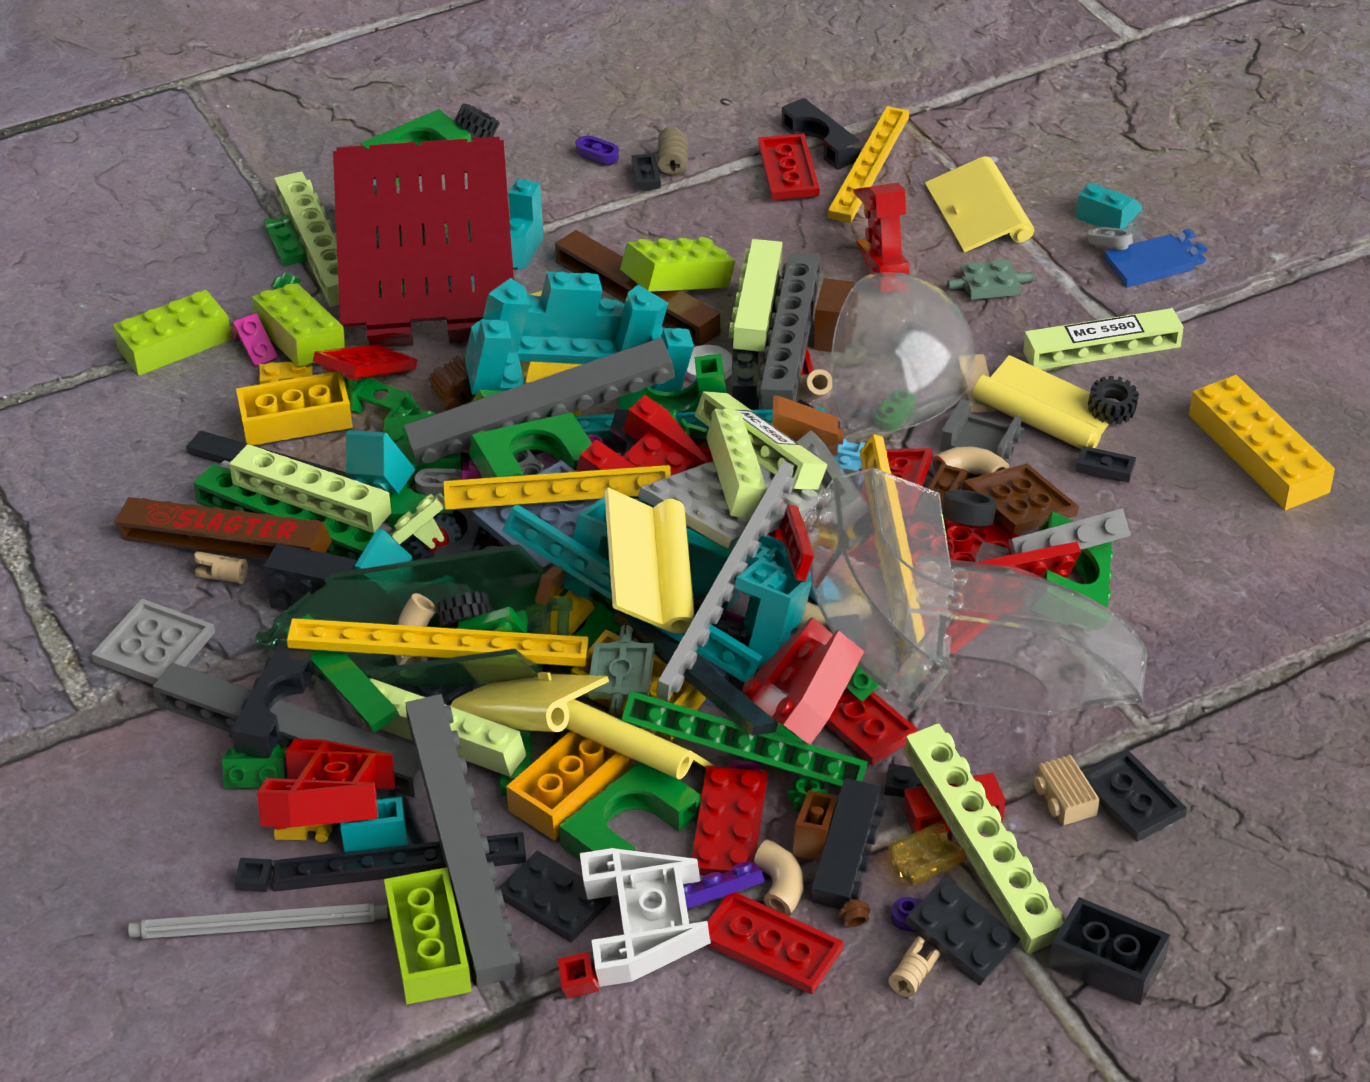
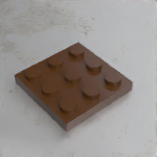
[962,463,1079,534]

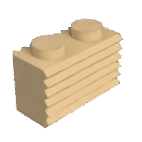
[1034,755,1099,826]

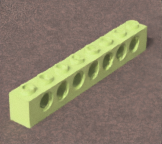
[274,171,339,307]
[903,723,1065,955]

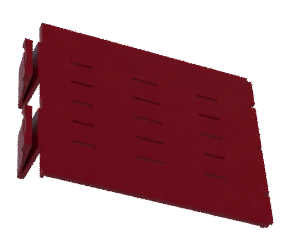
[333,136,514,347]

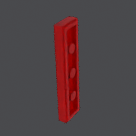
[779,504,814,582]

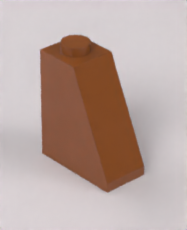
[773,396,844,456]

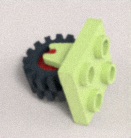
[392,493,462,564]

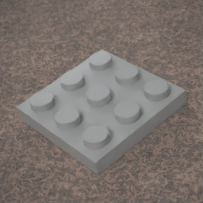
[91,599,215,685]

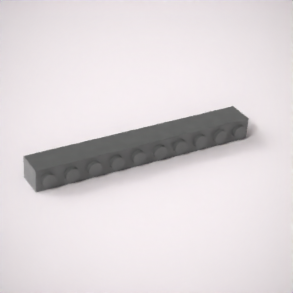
[404,338,675,466]
[153,663,424,798]
[405,694,520,987]

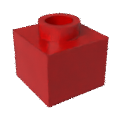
[558,951,600,999]

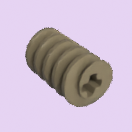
[658,126,688,176]

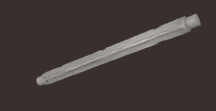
[128,903,388,939]

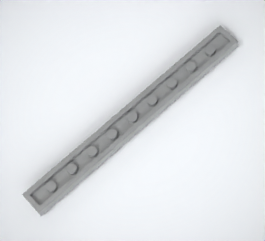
[657,461,796,702]

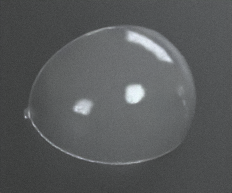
[831,272,976,432]

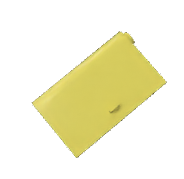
[925,156,1034,253]
[972,355,1109,450]
[604,488,695,633]
[450,672,609,732]
[565,699,714,779]

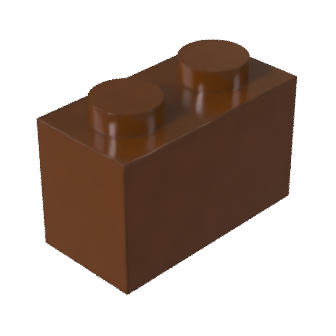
[793,790,839,861]

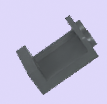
[940,399,1024,461]

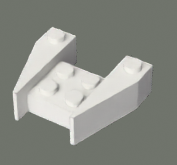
[580,848,710,987]

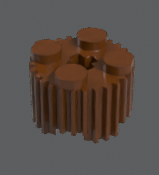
[428,355,475,411]

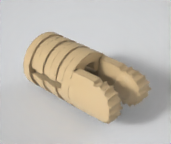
[194,552,248,584]
[888,936,941,997]

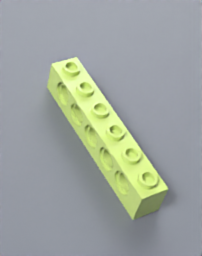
[229,444,391,533]

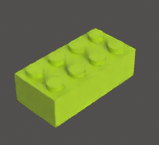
[620,237,736,292]
[251,283,345,367]
[112,290,232,376]
[384,867,472,1005]

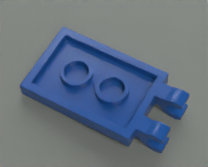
[1104,229,1208,288]

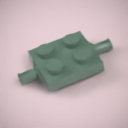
[947,259,1033,300]
[588,625,655,716]

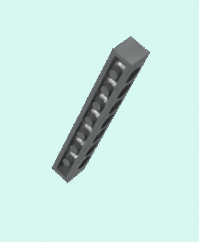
[757,253,821,409]

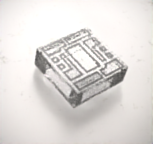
[975,541,1010,562]

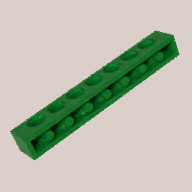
[193,464,394,561]
[622,691,868,786]

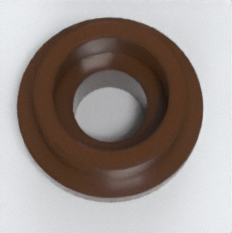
[838,900,870,927]

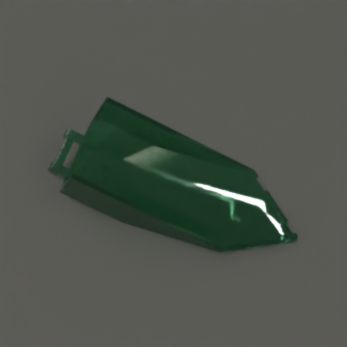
[255,544,573,688]

